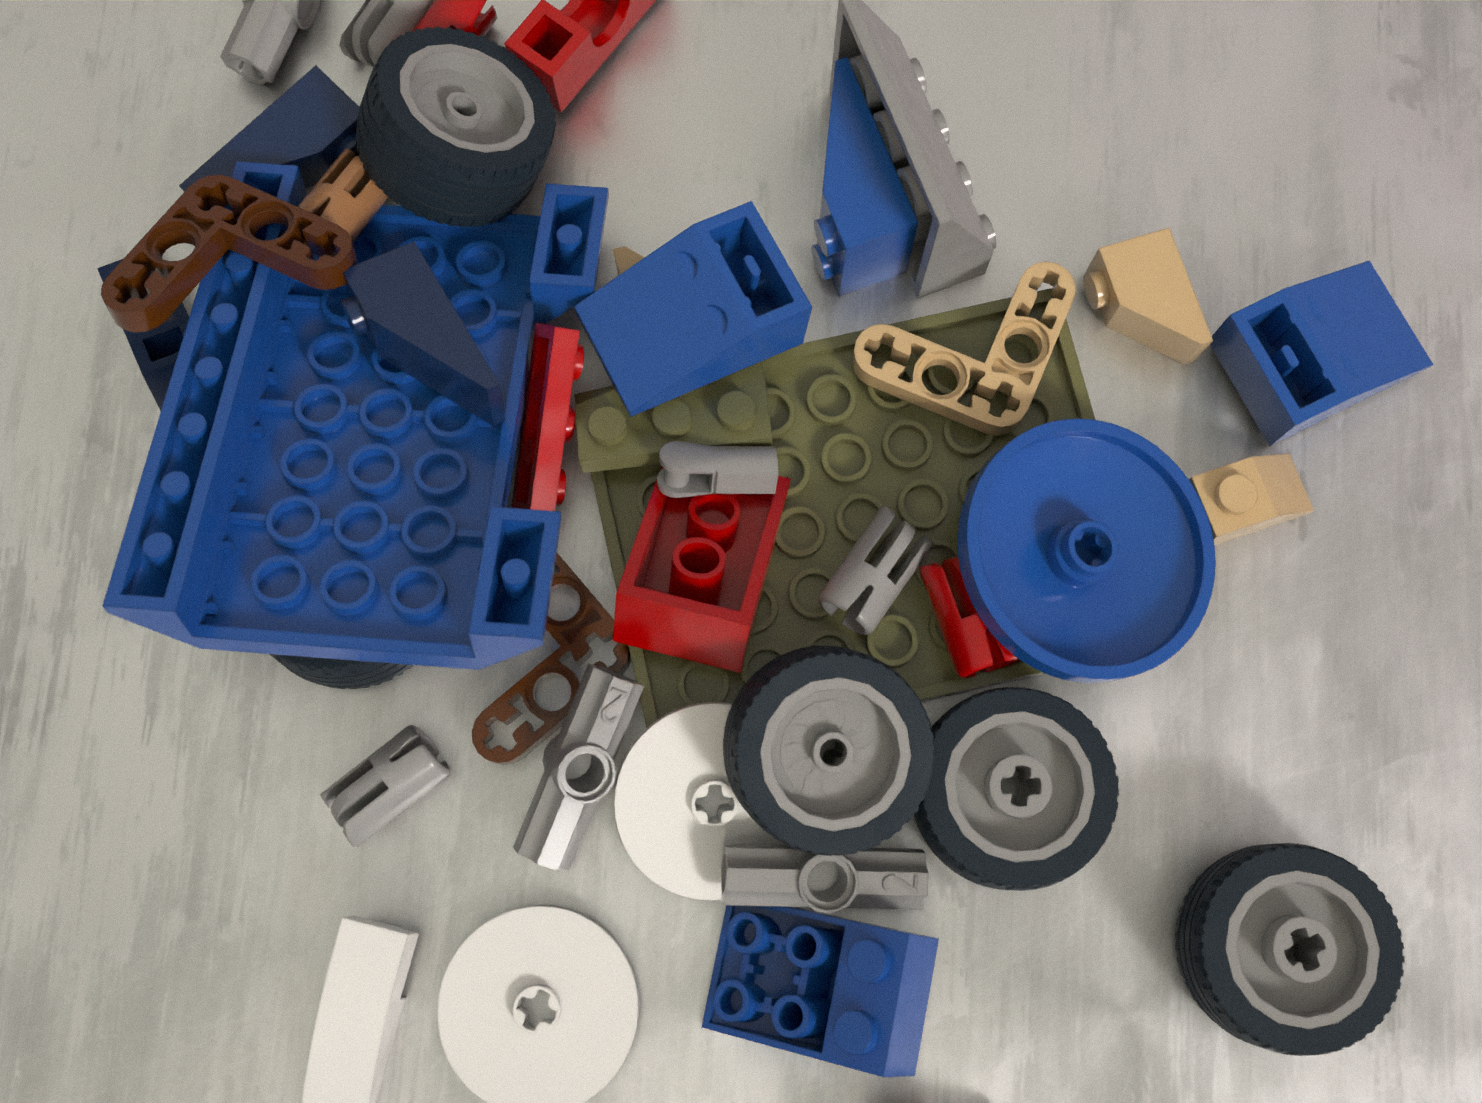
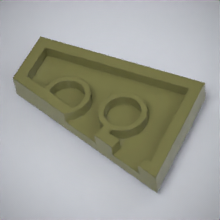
[575,361,773,473]

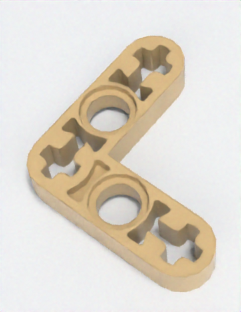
[852,261,1076,436]

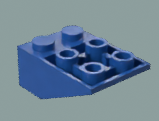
[574,201,812,417]
[1210,260,1433,447]
[702,905,939,1077]

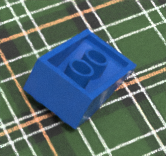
[811,57,919,297]

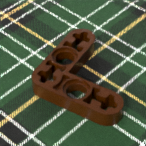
[101,175,358,333]
[472,553,631,765]

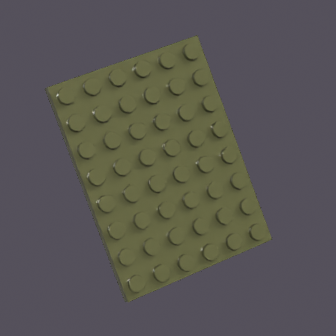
[574,288,1095,728]

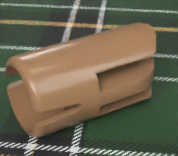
[297,148,389,257]

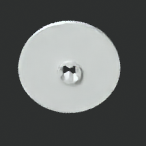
[614,702,785,900]
[437,906,639,1103]

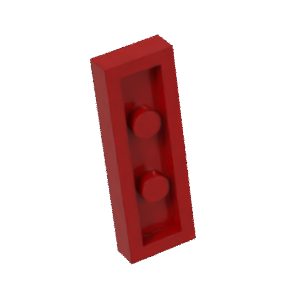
[511,323,584,511]

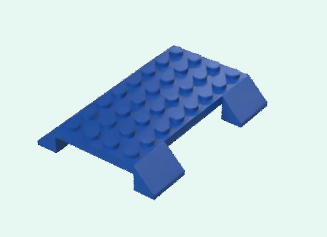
[102,161,609,670]

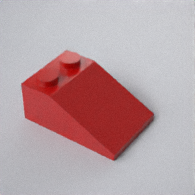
[613,466,791,673]

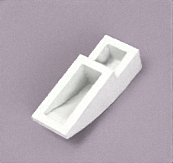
[302,916,419,1103]

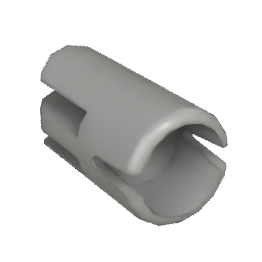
[339,0,435,67]
[818,505,934,635]
[320,725,450,847]

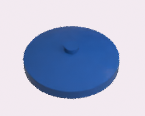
[957,418,1216,683]

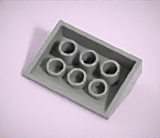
[829,0,996,298]

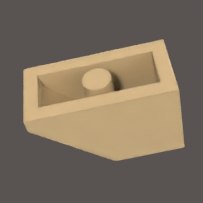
[1083,228,1213,365]
[1189,453,1314,546]

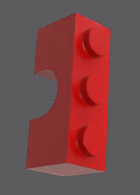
[504,0,656,113]

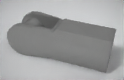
[657,441,778,498]

